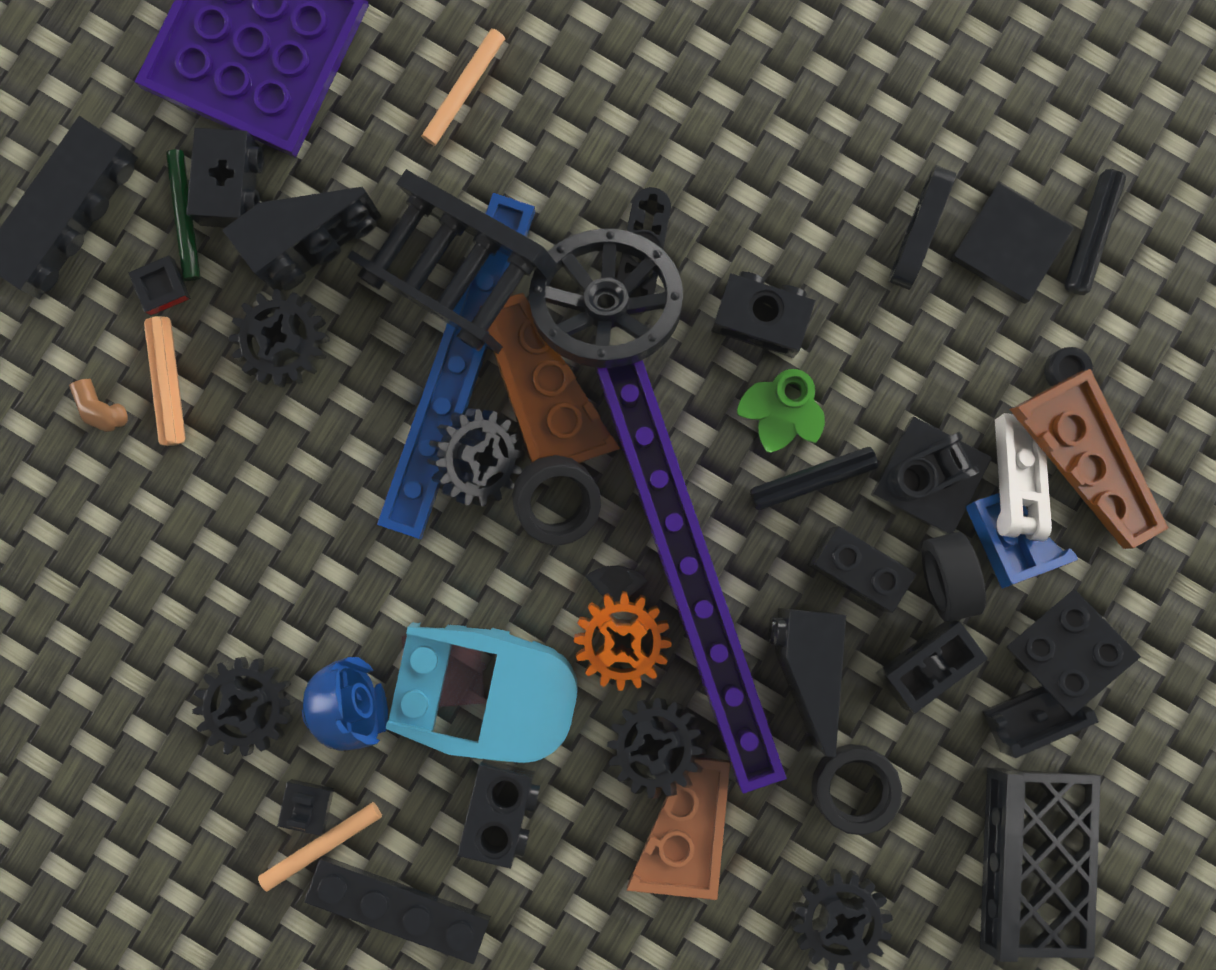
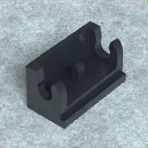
[983,685,1099,759]

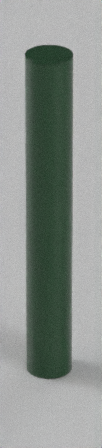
[166,149,201,281]

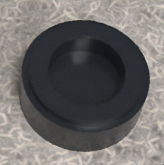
[1044,347,1093,387]

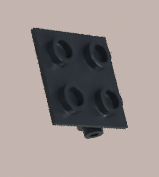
[1006,589,1141,717]

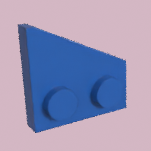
[965,493,1078,589]

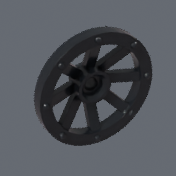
[529,229,683,368]

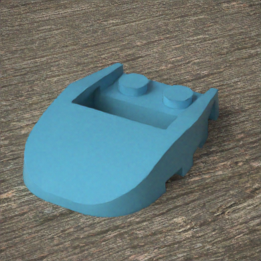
[386,622,578,763]

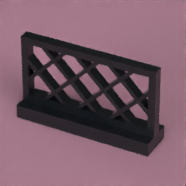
[980,767,1101,962]

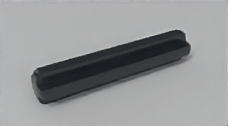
[1064,169,1126,295]
[750,447,878,510]

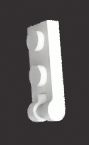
[995,413,1052,541]

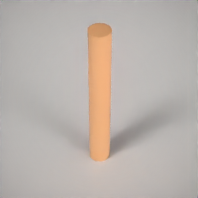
[421,28,505,146]
[258,802,382,892]

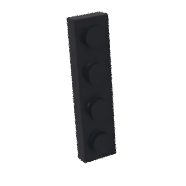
[304,856,491,964]

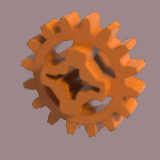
[574,591,672,691]

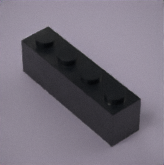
[0,116,138,299]

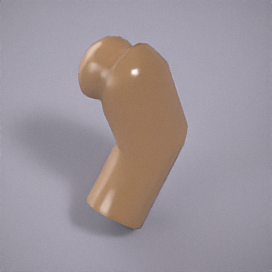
[69,379,128,432]

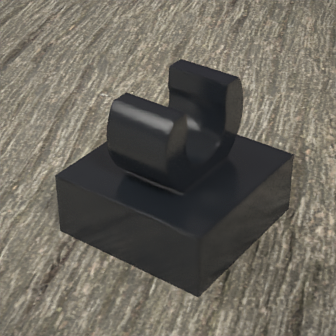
[277,779,334,836]

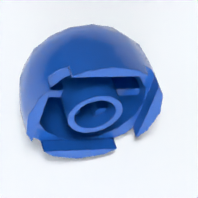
[302,657,388,751]

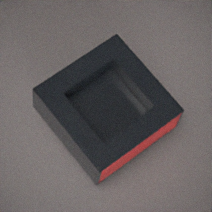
[128,255,191,316]

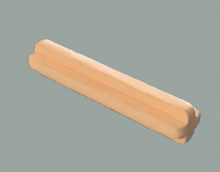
[144,316,186,446]

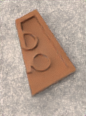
[627,757,730,900]

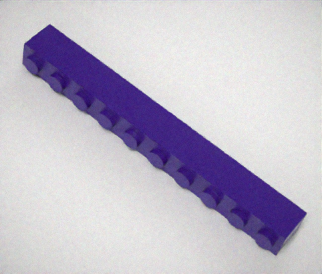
[595,360,787,794]

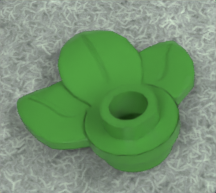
[737,369,825,453]

